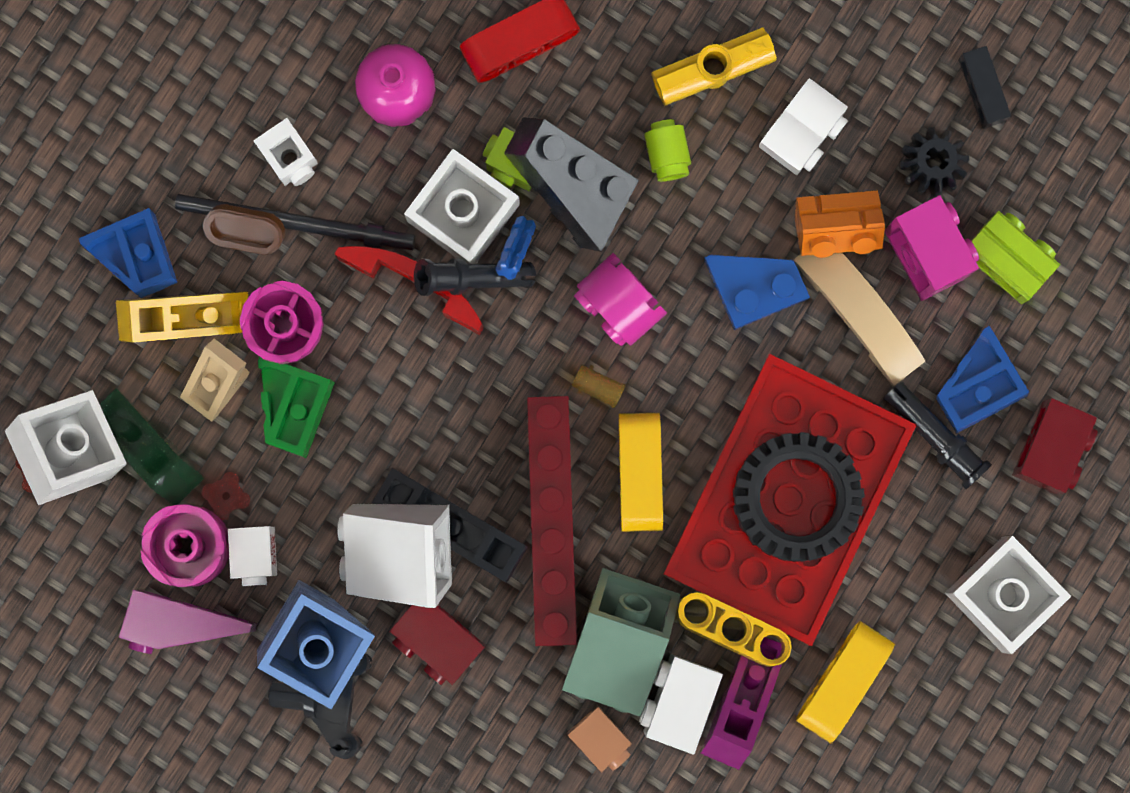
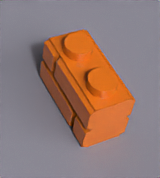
[795,190,885,258]

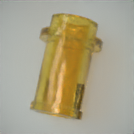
[571,365,626,408]

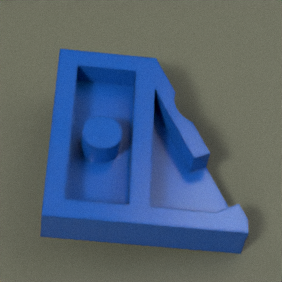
[79,208,178,298]
[704,255,810,330]
[936,326,1029,434]

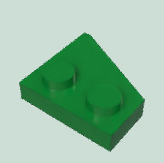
[258,356,335,458]

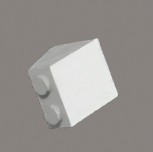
[338,504,452,608]

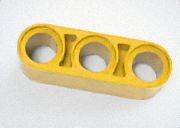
[619,413,663,532]
[676,592,792,667]
[796,621,895,744]

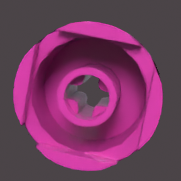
[574,253,667,346]
[141,504,229,587]

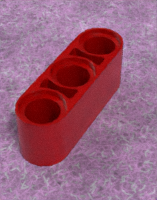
[459,0,581,83]

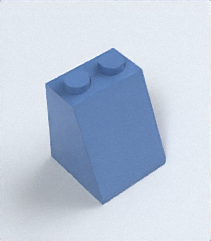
[257,580,375,709]

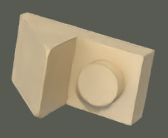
[180,339,250,422]

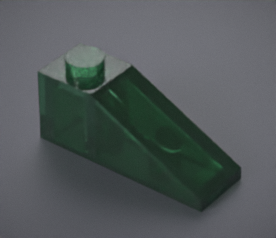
[99,388,205,505]

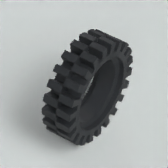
[733,432,865,562]

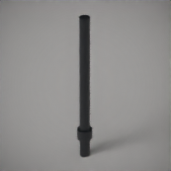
[175,194,416,251]

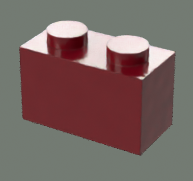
[1012,398,1098,495]
[390,605,486,685]

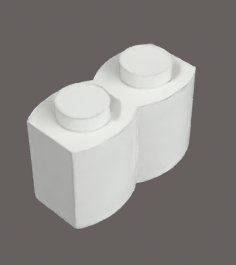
[759,78,848,175]

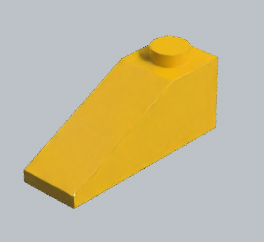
[116,292,248,342]

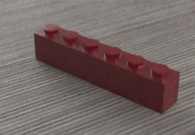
[527,396,577,646]

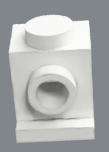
[253,118,318,186]

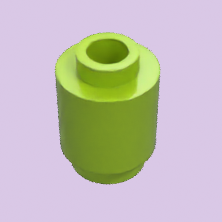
[644,119,691,182]

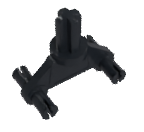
[268,653,372,759]

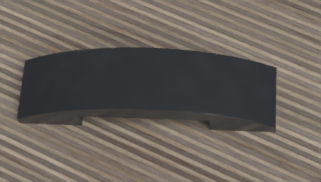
[372,468,528,583]

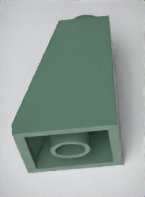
[562,568,680,717]

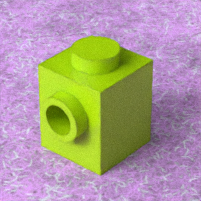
[483,127,531,192]

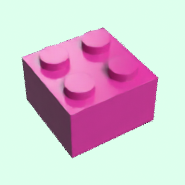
[884,195,979,301]

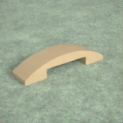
[794,253,925,386]

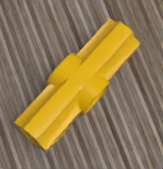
[651,27,777,106]

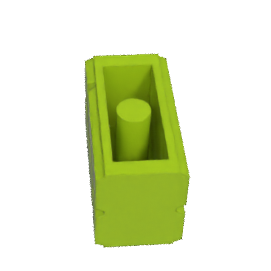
[971,211,1060,305]

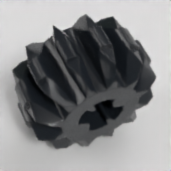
[899,127,969,197]

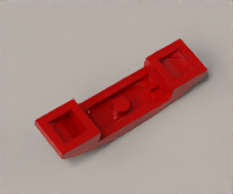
[334,246,483,335]

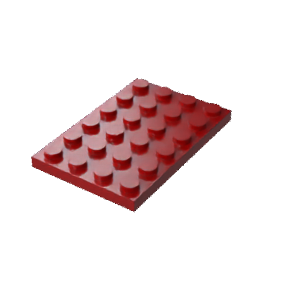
[663,354,917,646]

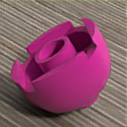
[355,44,436,127]
[240,281,324,364]

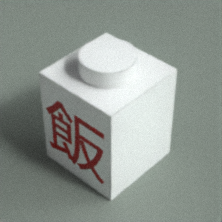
[228,526,277,586]

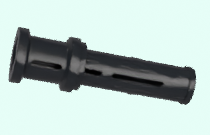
[414,258,536,296]
[883,381,992,489]

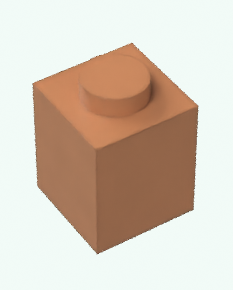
[567,705,632,773]

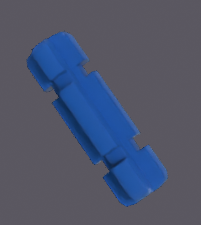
[496,216,536,280]

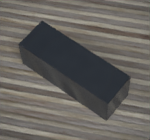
[958,46,1011,129]

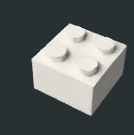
[404,149,520,264]
[5,390,127,505]
[945,536,1071,654]
[639,654,723,755]

